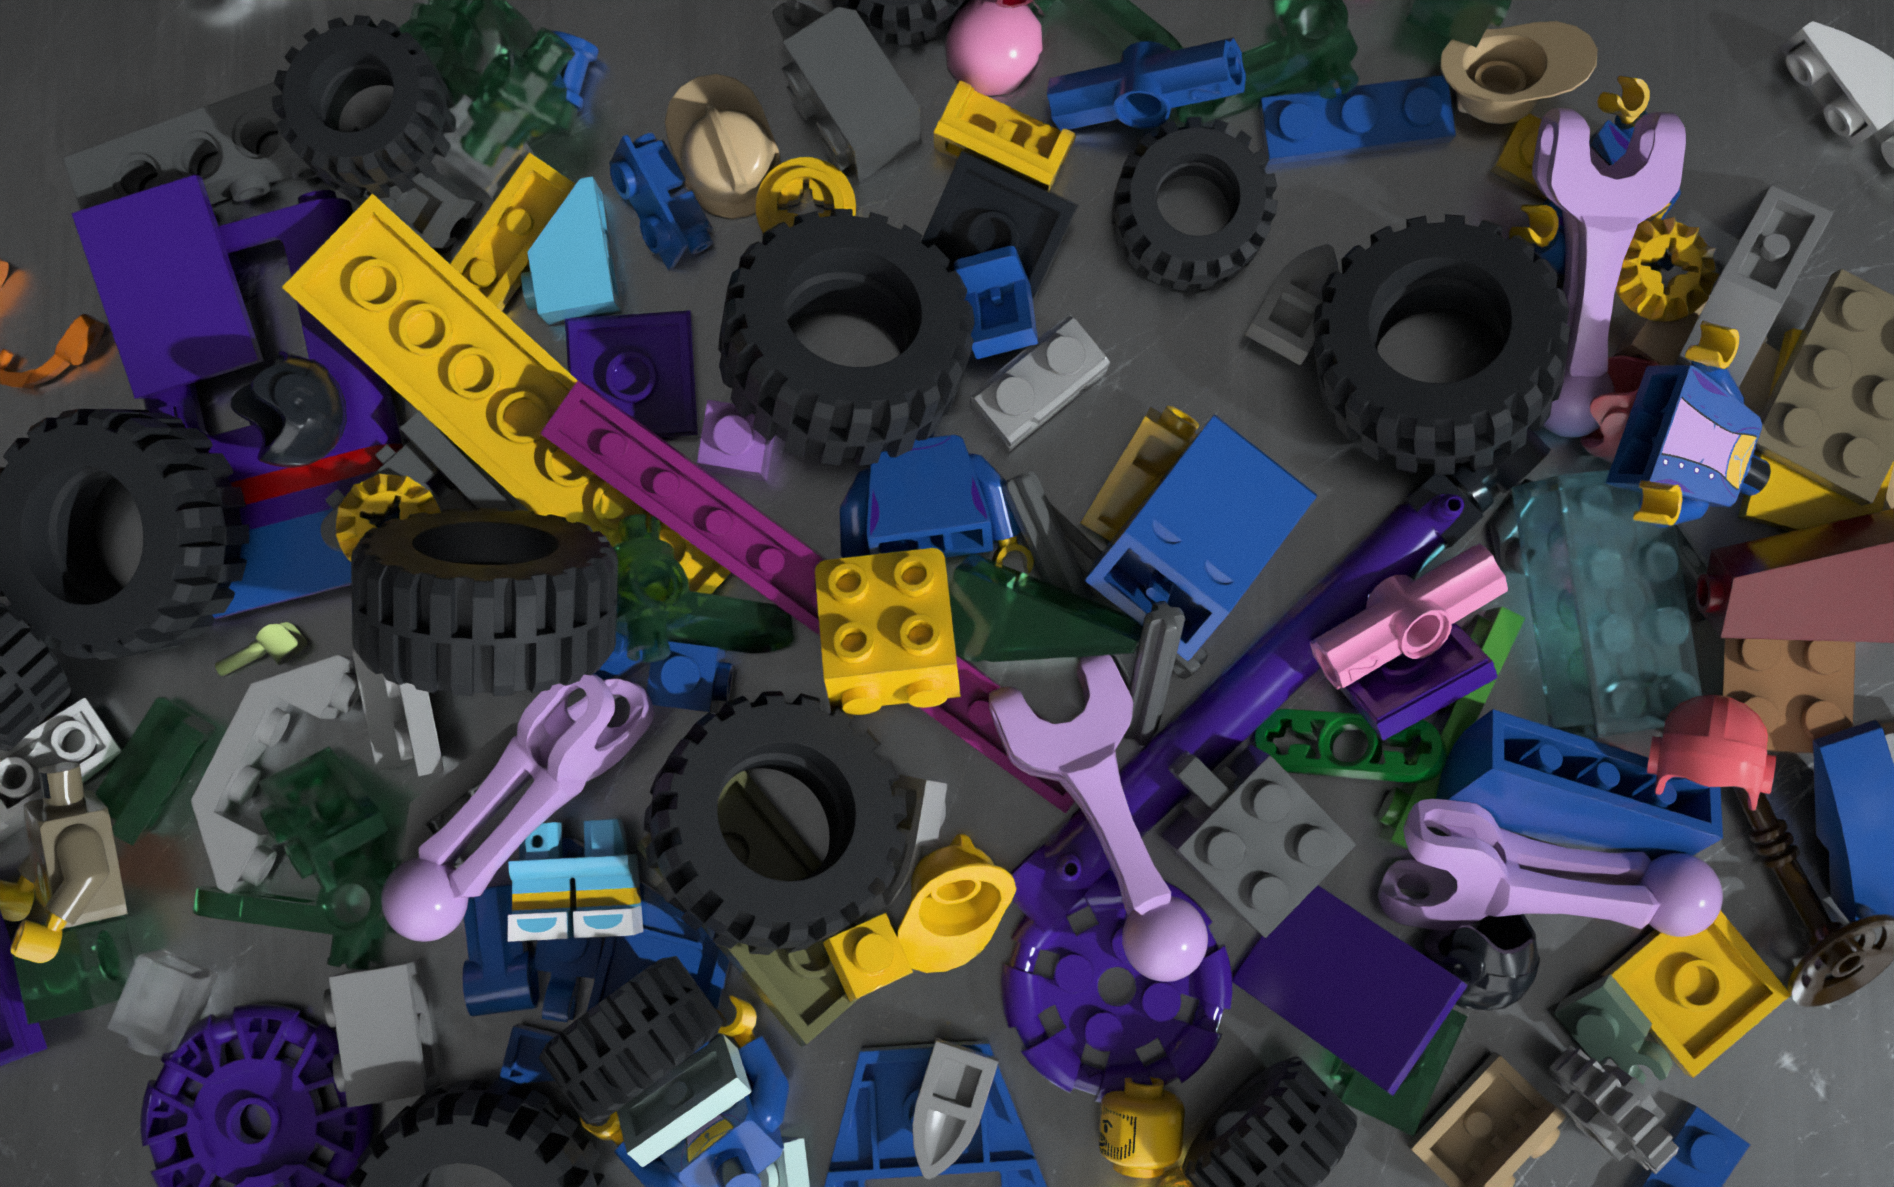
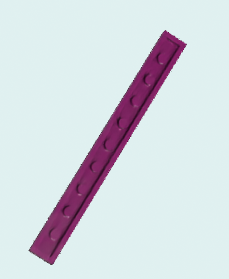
[540,380,1075,814]

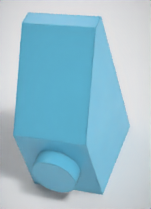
[521,176,623,326]

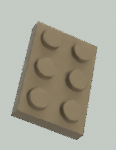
[1755,269,1894,506]

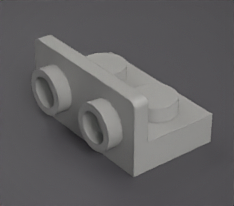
[352,648,444,777]

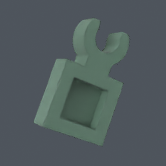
[1554,974,1673,1085]

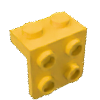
[815,548,961,715]

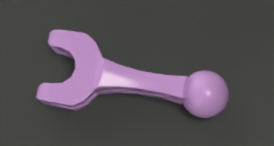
[1532,108,1686,438]
[989,646,1208,982]
[381,674,654,942]
[1378,799,1723,937]

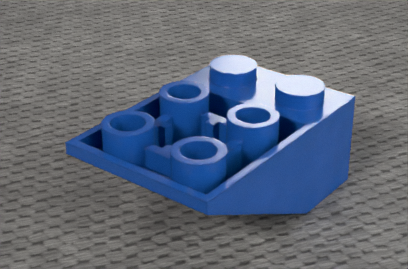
[1085,414,1317,661]

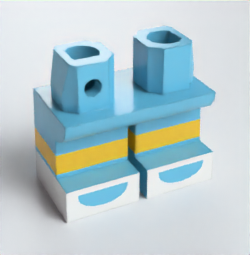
[508,819,643,942]

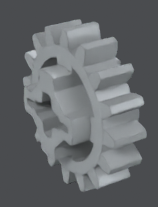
[1549,1045,1679,1174]

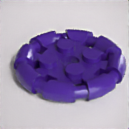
[1001,870,1233,1102]
[140,1004,374,1187]

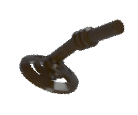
[1732,786,1894,1007]

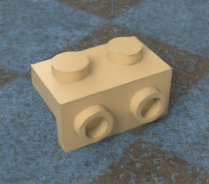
[1406,1052,1566,1187]

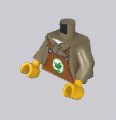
[0,762,128,963]

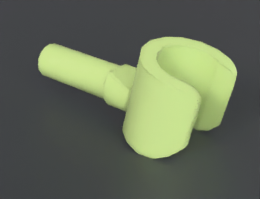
[215,622,308,676]

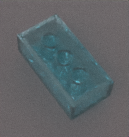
[1511,470,1702,738]

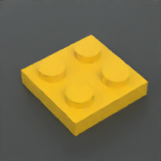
[1601,910,1790,1078]

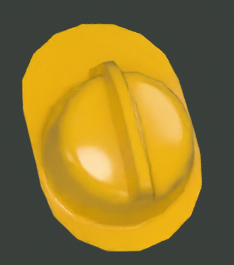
[897,834,1016,973]

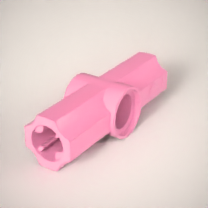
[1309,544,1508,690]

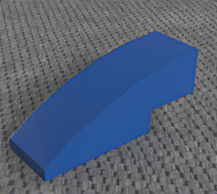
[1813,720,1894,922]

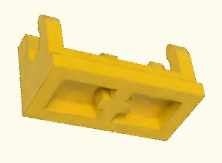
[933,80,1076,191]

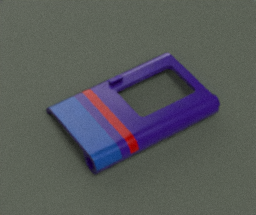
[143,190,404,619]

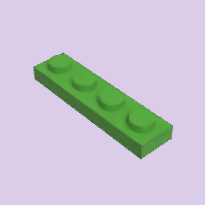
[1378,607,1525,850]

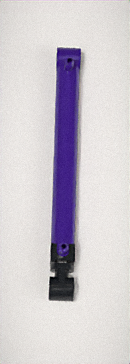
[1010,428,1551,932]

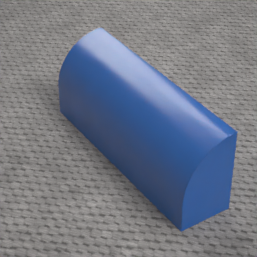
[1436,709,1723,861]

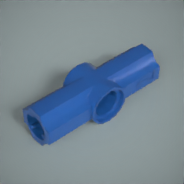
[1047,37,1246,131]

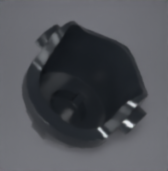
[231,351,347,468]
[1423,914,1540,1011]

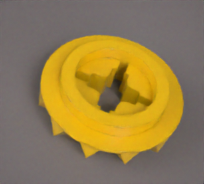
[755,157,856,234]
[1615,217,1720,322]
[336,473,441,562]

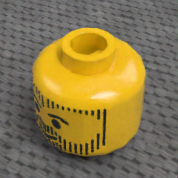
[1098,1077,1185,1178]

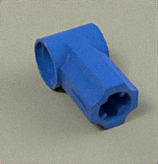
[462,884,540,1017]

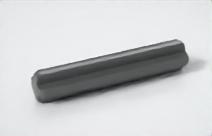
[1124,601,1185,745]

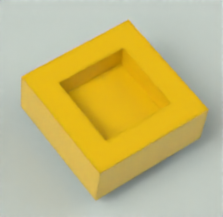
[1490,113,1547,200]
[823,913,913,1002]

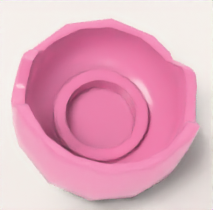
[945,0,1043,96]

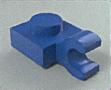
[532,937,606,1023]

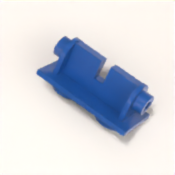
[609,133,713,271]

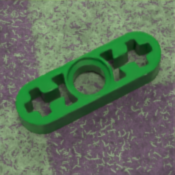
[1255,709,1447,783]

